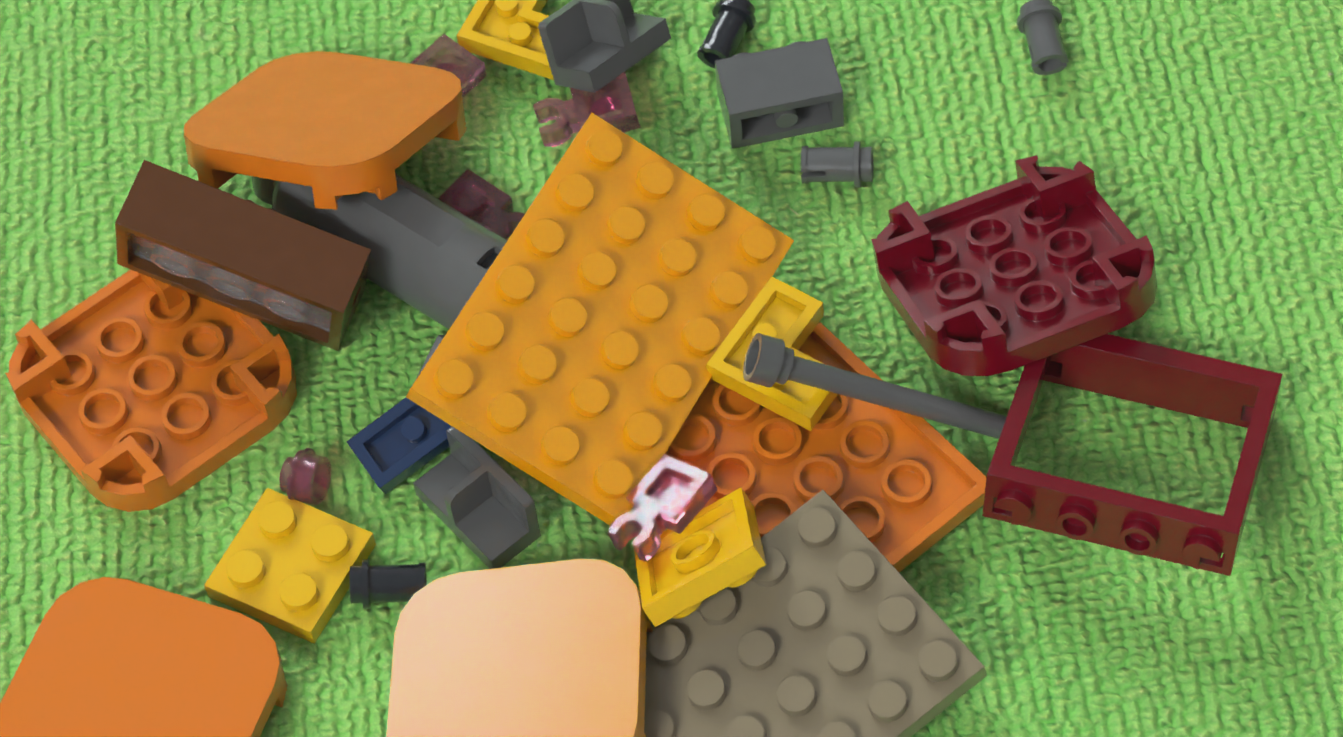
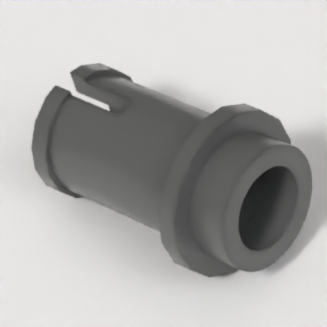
[1017,0,1069,75]
[801,141,873,187]

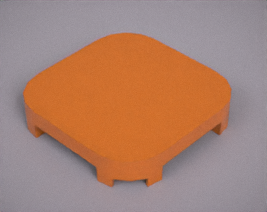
[184,51,466,210]
[5,269,297,512]
[0,577,288,737]

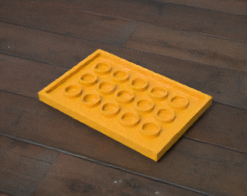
[406,113,794,530]

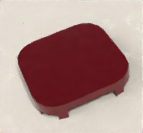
[871,155,1157,376]

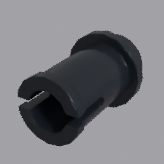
[697,0,756,69]
[349,559,427,609]

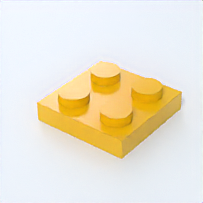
[204,487,376,644]
[634,488,766,627]

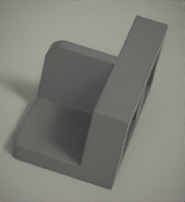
[538,0,671,93]
[413,427,541,569]

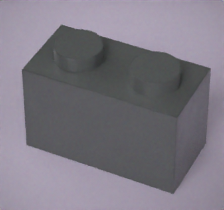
[715,38,844,149]

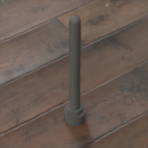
[743,333,1007,439]

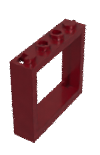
[982,334,1283,576]

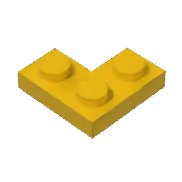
[457,0,554,80]
[706,277,838,431]

